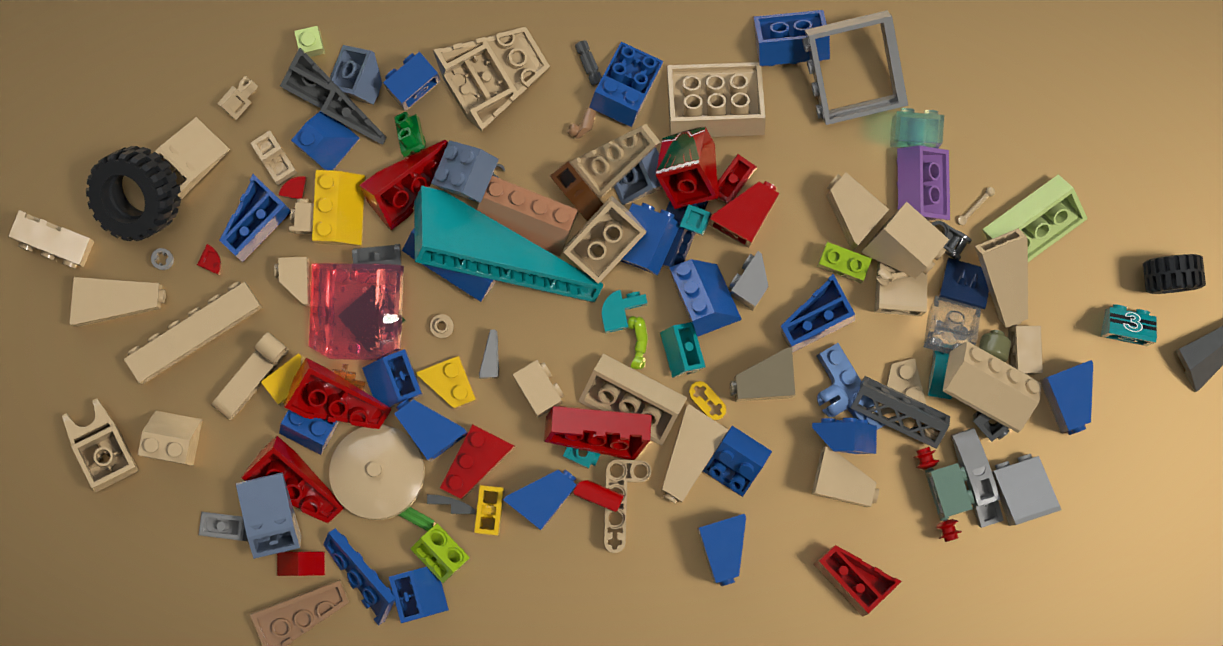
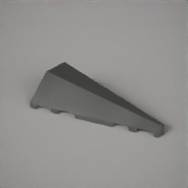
[280,48,387,145]
[1175,326,1223,392]

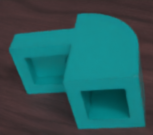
[602,290,648,334]
[928,342,958,399]

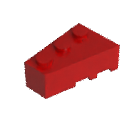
[440,424,516,499]
[813,545,902,617]

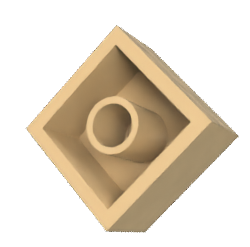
[513,360,564,418]

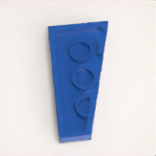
[323,528,396,626]

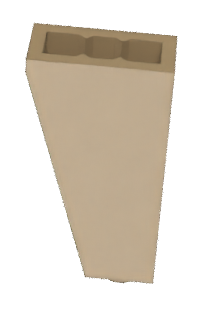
[975,228,1028,328]
[70,277,166,327]
[662,404,728,503]

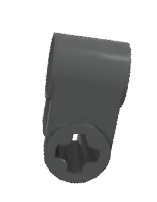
[931,221,972,261]

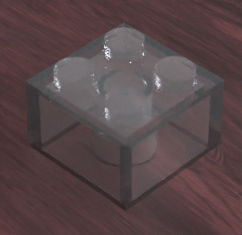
[924,296,981,354]

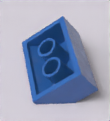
[754,10,830,66]
[670,259,742,337]

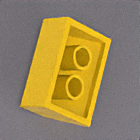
[312,170,365,246]

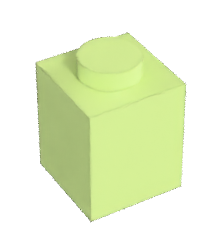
[294,26,325,57]

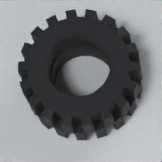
[1143,254,1206,294]

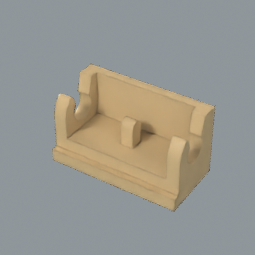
[1008,326,1043,375]

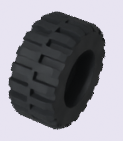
[86,146,181,241]

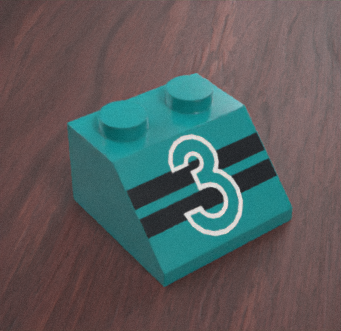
[1100,304,1157,346]

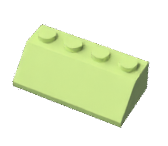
[983,174,1088,262]

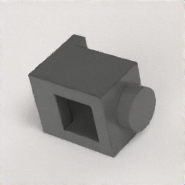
[973,411,1009,442]

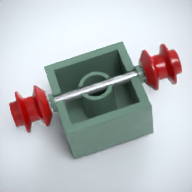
[913,447,975,542]

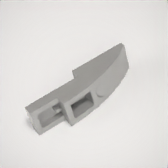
[951,428,1004,528]

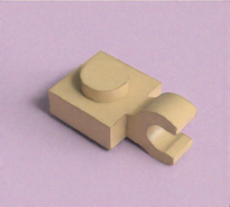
[217,76,258,120]

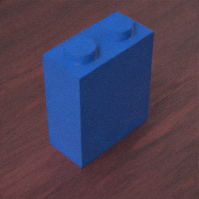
[620,203,680,276]

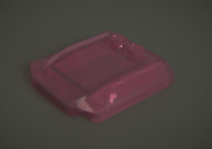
[309,263,404,360]

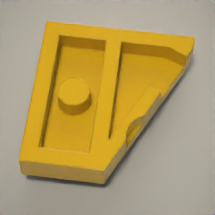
[416,356,476,409]

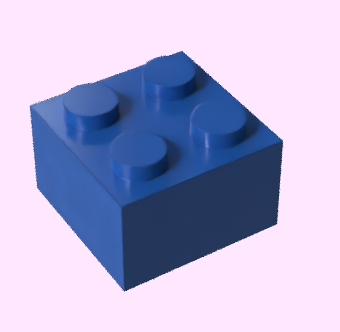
[383,52,440,111]

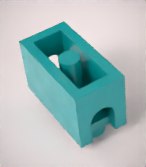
[660,322,706,378]

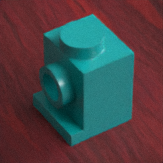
[563,447,601,469]

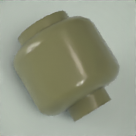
[979,330,1011,362]

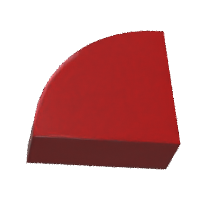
[279,176,307,200]
[197,244,222,275]

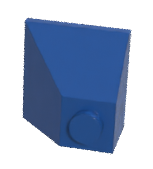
[291,111,360,171]

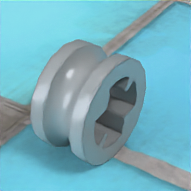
[151,248,174,270]

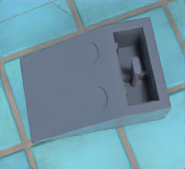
[236,472,301,559]

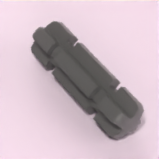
[575,40,602,86]

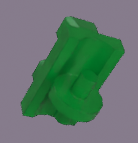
[394,112,426,157]

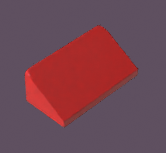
[717,154,757,204]

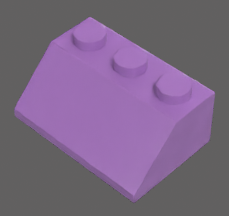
[897,145,950,221]

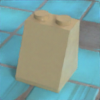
[827,172,889,250]
[862,202,949,279]
[874,261,928,316]
[138,411,203,466]
[812,446,879,507]

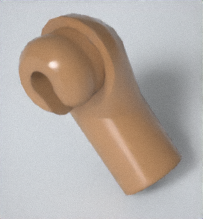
[567,108,597,139]

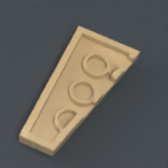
[571,124,661,198]

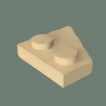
[881,358,926,415]

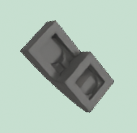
[427,494,476,514]

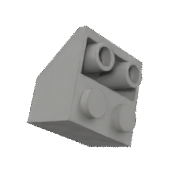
[728,251,769,311]

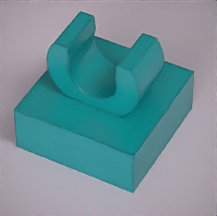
[680,204,712,236]

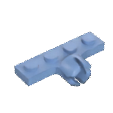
[817,343,885,430]

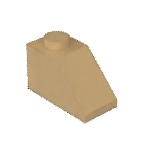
[274,257,310,306]

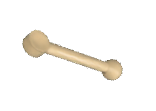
[958,187,995,225]

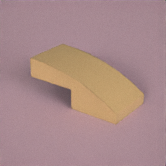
[250,130,297,185]

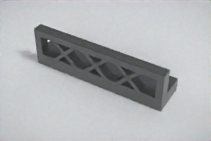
[851,376,950,449]

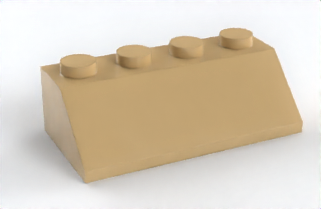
[943,341,1042,433]
[578,354,687,446]

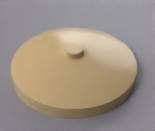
[329,425,425,520]

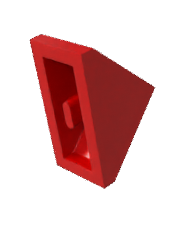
[277,552,325,576]

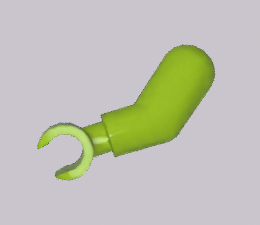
[628,316,648,369]

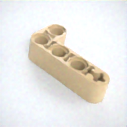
[212,332,289,420]
[604,460,651,553]

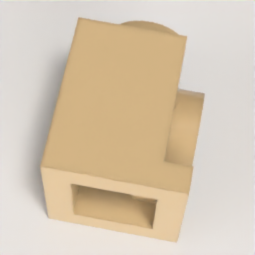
[289,199,314,234]

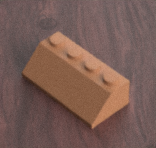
[477,176,578,256]

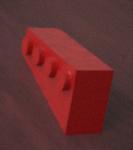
[544,406,652,460]

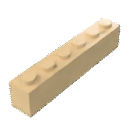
[124,281,263,384]

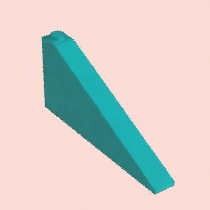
[414,186,603,302]

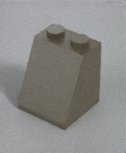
[730,347,795,402]

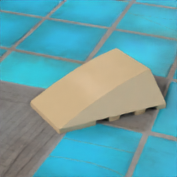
[433,27,550,131]

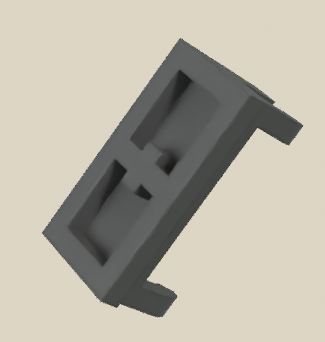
[352,244,403,275]

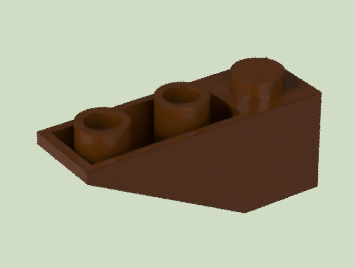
[550,161,604,221]

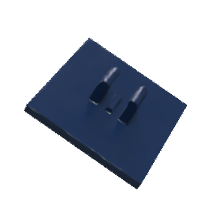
[939,257,989,310]

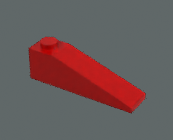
[359,139,448,230]
[284,358,391,429]
[241,436,344,523]

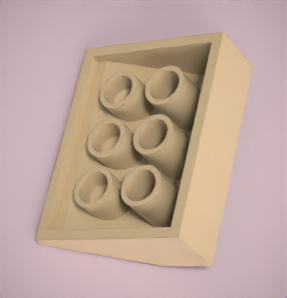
[667,62,766,137]

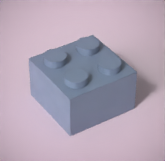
[431,140,499,203]

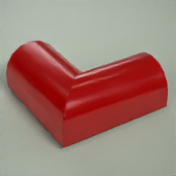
[573,480,624,512]

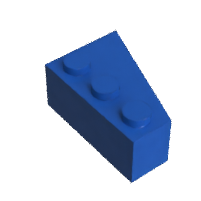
[219,174,291,262]
[781,274,855,353]

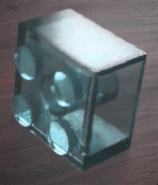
[890,108,944,148]

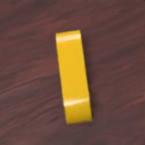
[689,381,726,421]

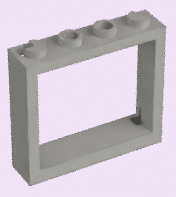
[802,10,908,125]

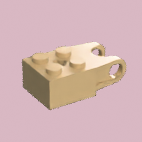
[62,399,139,492]

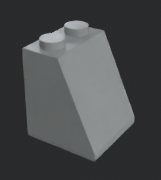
[992,454,1061,526]

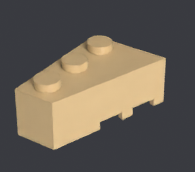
[8,210,94,269]

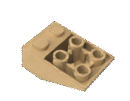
[155,117,230,199]

